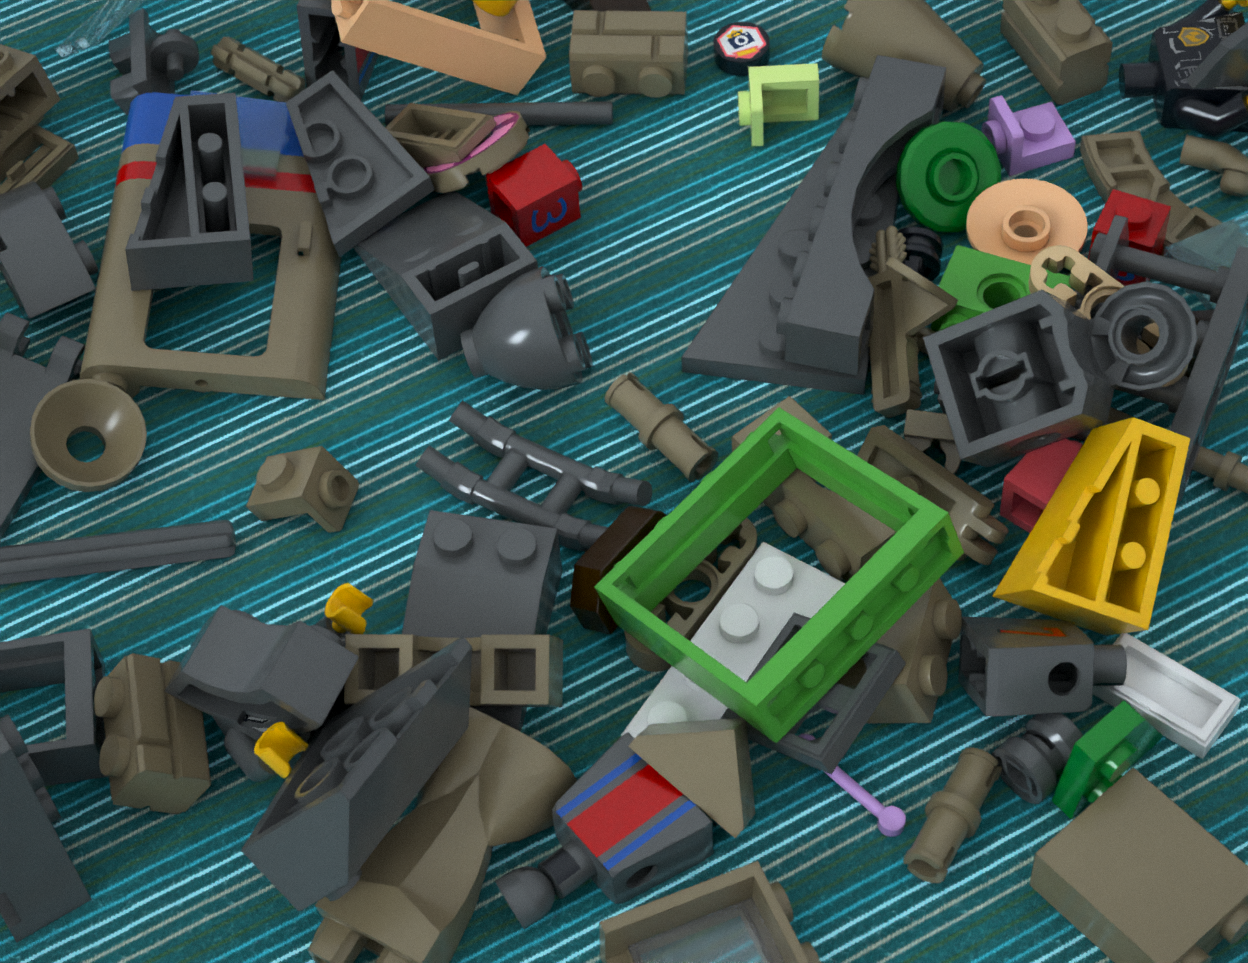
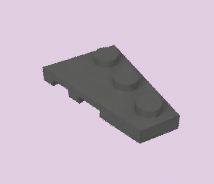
[286,70,435,257]

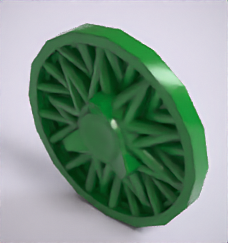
[896,121,1001,232]

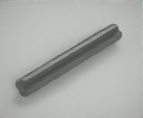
[0,520,236,585]

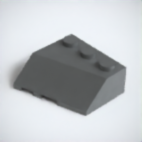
[241,636,472,912]

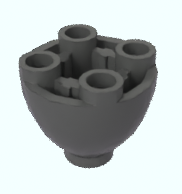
[460,266,593,390]

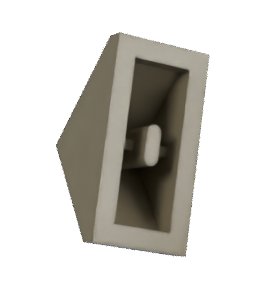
[628,718,756,838]

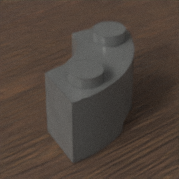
[0,181,99,319]
[164,605,359,734]

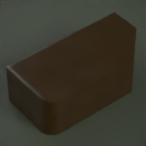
[570,506,666,635]

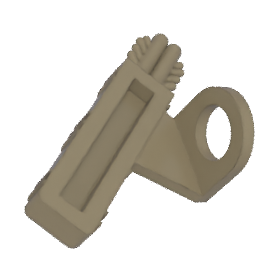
[868,226,959,418]

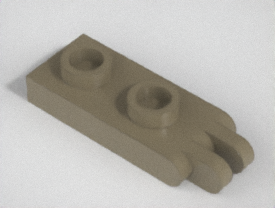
[857,425,1009,565]

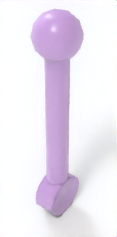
[799,734,906,837]

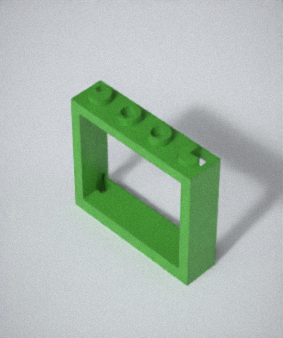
[594,407,964,744]

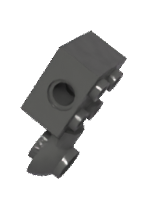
[923,282,1198,467]

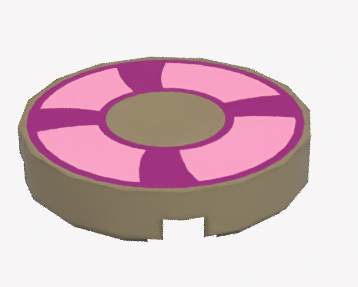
[423,111,531,193]

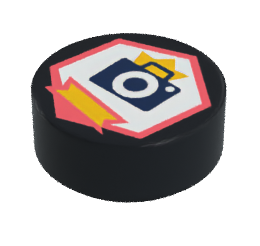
[713,22,770,76]

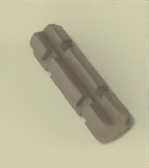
[211,36,306,103]

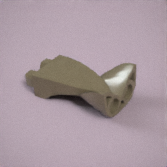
[308,707,577,963]

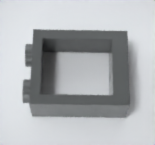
[0,629,108,786]

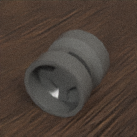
[992,713,1083,804]

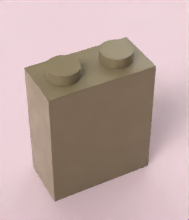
[1030,767,1248,963]

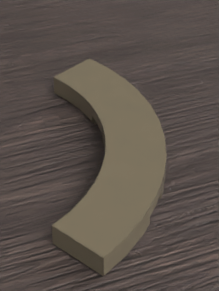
[1080,130,1248,271]

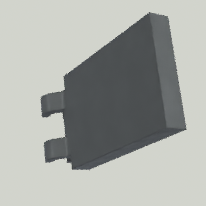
[0,312,85,540]

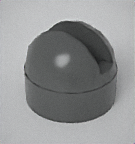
[495,866,555,929]

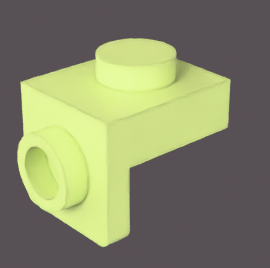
[738,63,819,147]

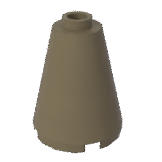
[822,0,986,112]

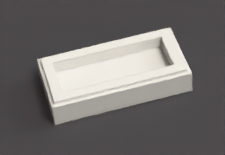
[1092,633,1241,759]

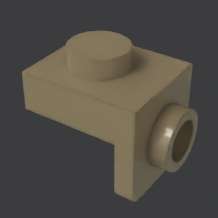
[246,446,359,533]

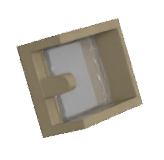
[599,861,821,963]

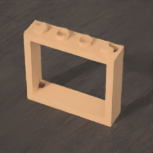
[331,0,546,95]

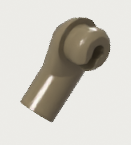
[1179,135,1248,197]

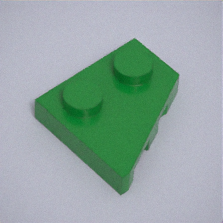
[1051,700,1163,820]

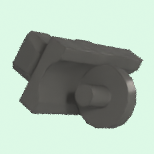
[109,8,199,115]

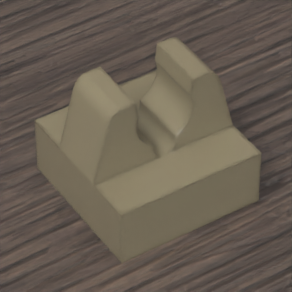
[904,409,962,475]

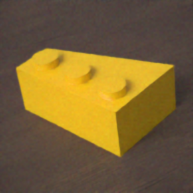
[992,417,1190,636]

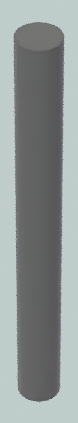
[385,101,613,126]

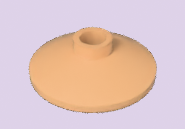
[966,179,1088,270]

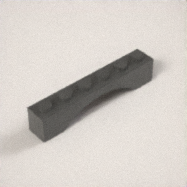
[776,55,946,376]

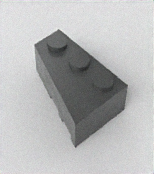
[0,714,92,942]

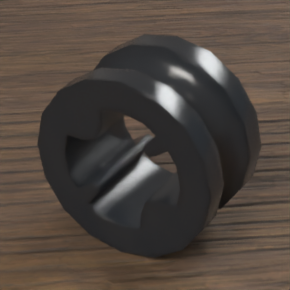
[898,227,944,281]

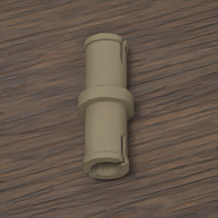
[605,372,718,482]
[903,747,1002,883]

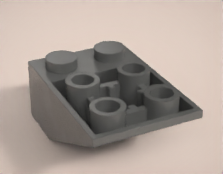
[354,191,538,361]

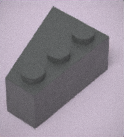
[125,92,254,291]

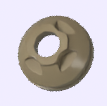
[29,379,147,492]

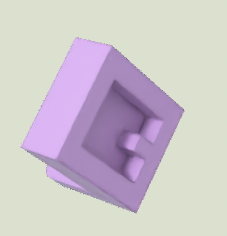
[982,95,1076,176]

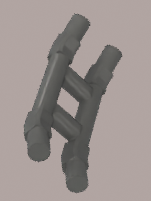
[415,401,652,552]

